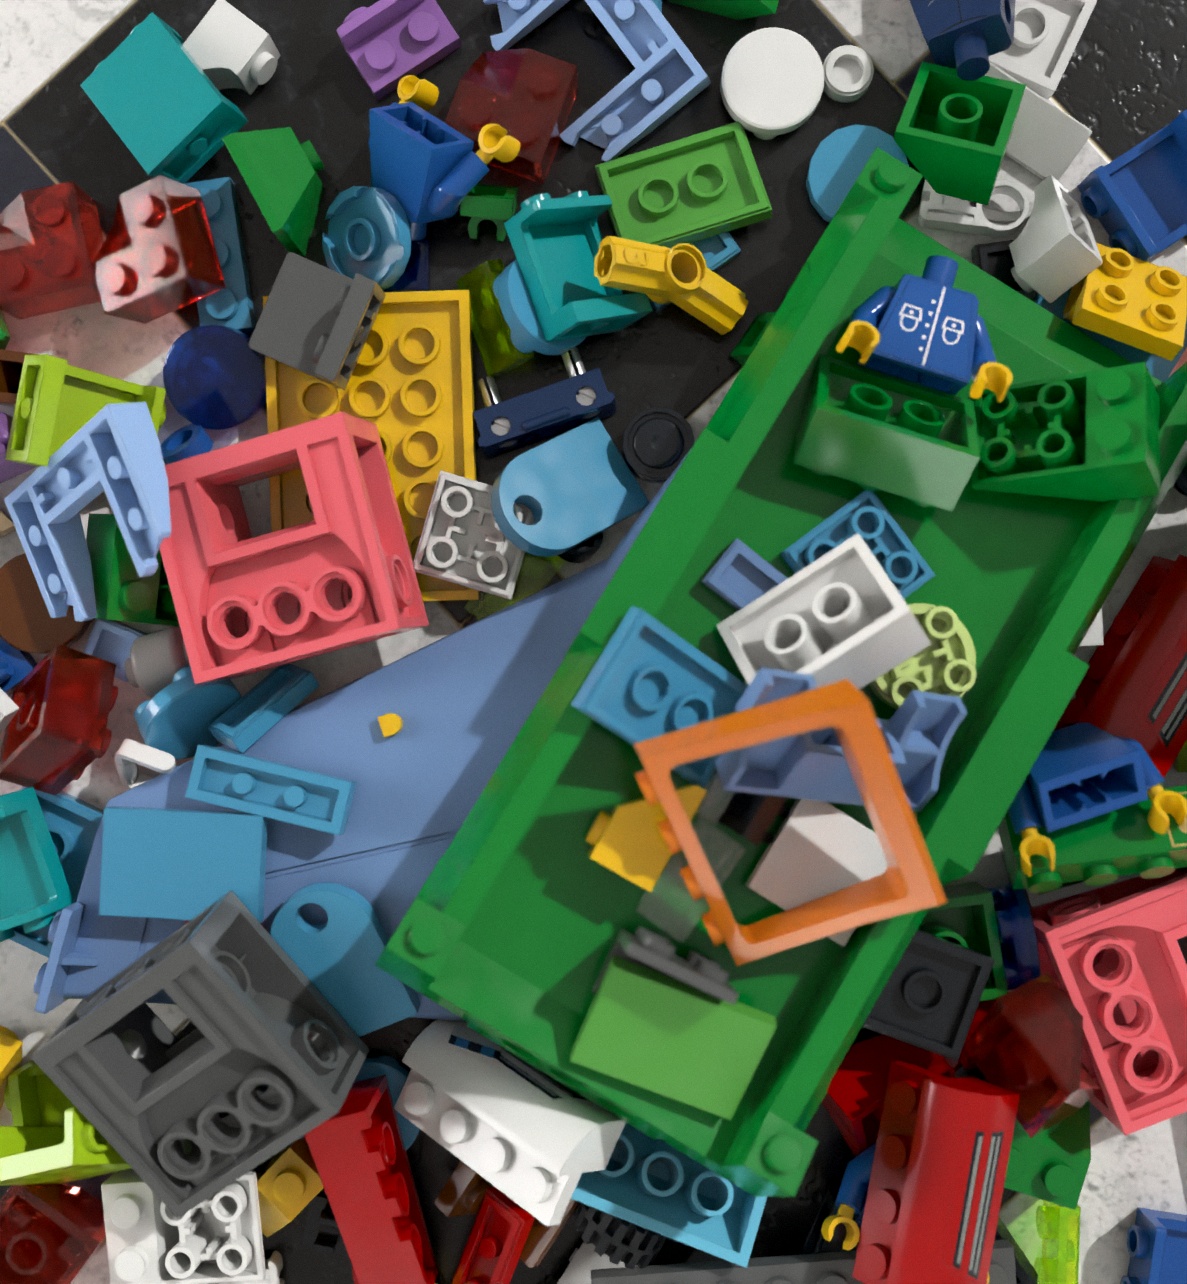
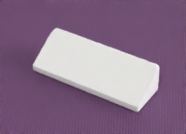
[985,62,1092,181]

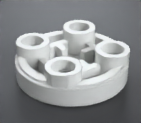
[720,27,824,140]

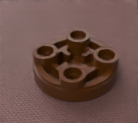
[0,553,96,654]

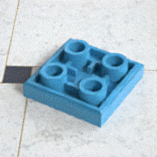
[780,489,935,599]

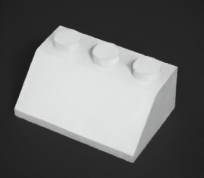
[716,533,932,690]

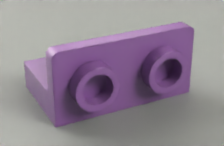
[336,0,461,101]

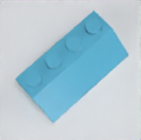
[571,1123,767,1268]

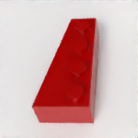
[305,1074,438,1284]

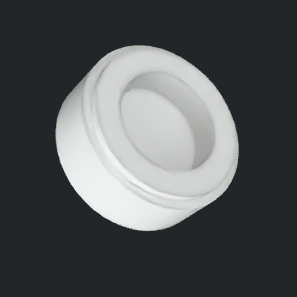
[823,45,874,103]

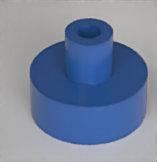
[160,423,213,465]

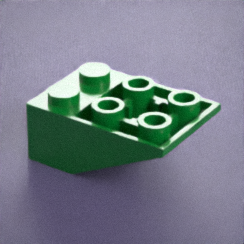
[971,362,1160,502]

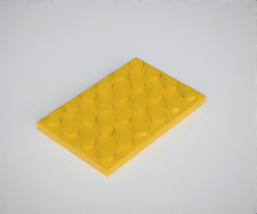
[263,290,480,601]

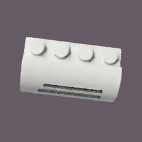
[394,1019,626,1227]

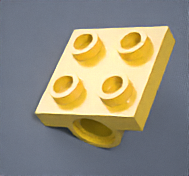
[1063,243,1187,361]

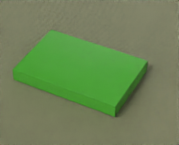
[595,121,772,248]
[570,956,776,1120]

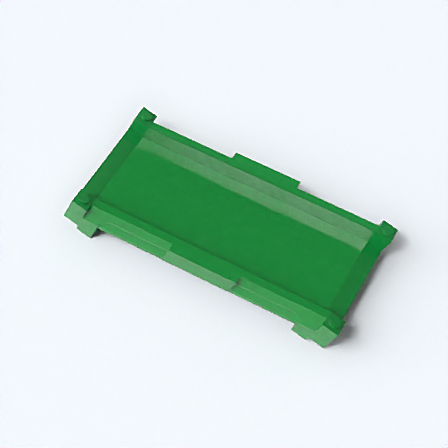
[375,147,1187,1197]

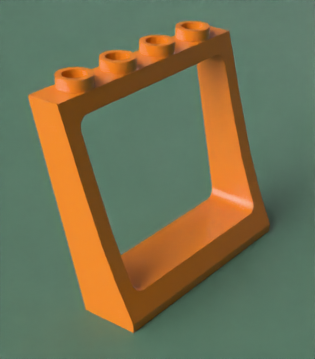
[634,679,947,966]

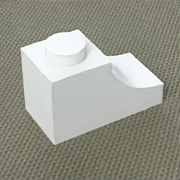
[183,0,281,95]
[1009,174,1103,304]

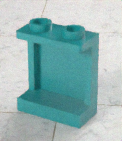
[80,12,248,192]
[504,191,653,343]
[0,786,74,942]

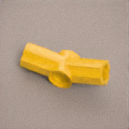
[594,236,749,335]

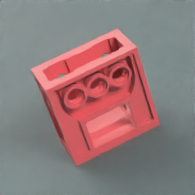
[159,412,429,684]
[1015,867,1187,1136]

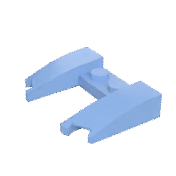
[483,0,712,162]
[4,402,171,622]

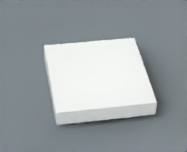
[413,470,534,600]
[745,798,888,947]

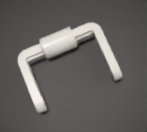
[114,739,176,790]

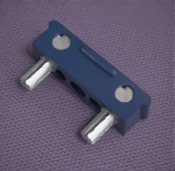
[473,347,617,458]

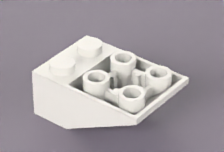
[101,1168,266,1284]

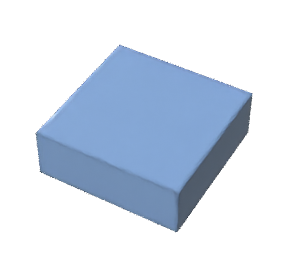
[79,618,147,682]

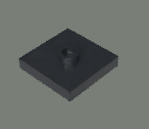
[862,929,995,1062]

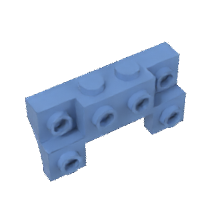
[715,667,967,812]

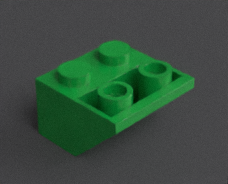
[86,513,180,627]

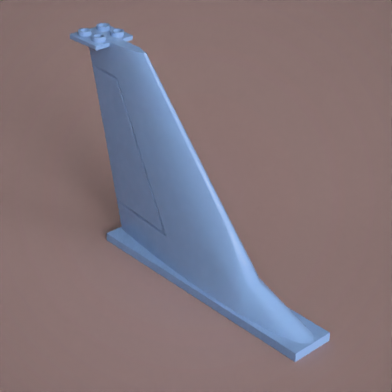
[34,416,713,1021]

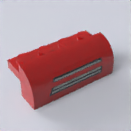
[1052,554,1187,778]
[852,1061,1020,1284]

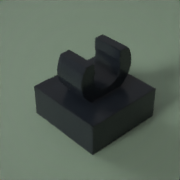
[711,791,790,846]
[301,1189,348,1255]

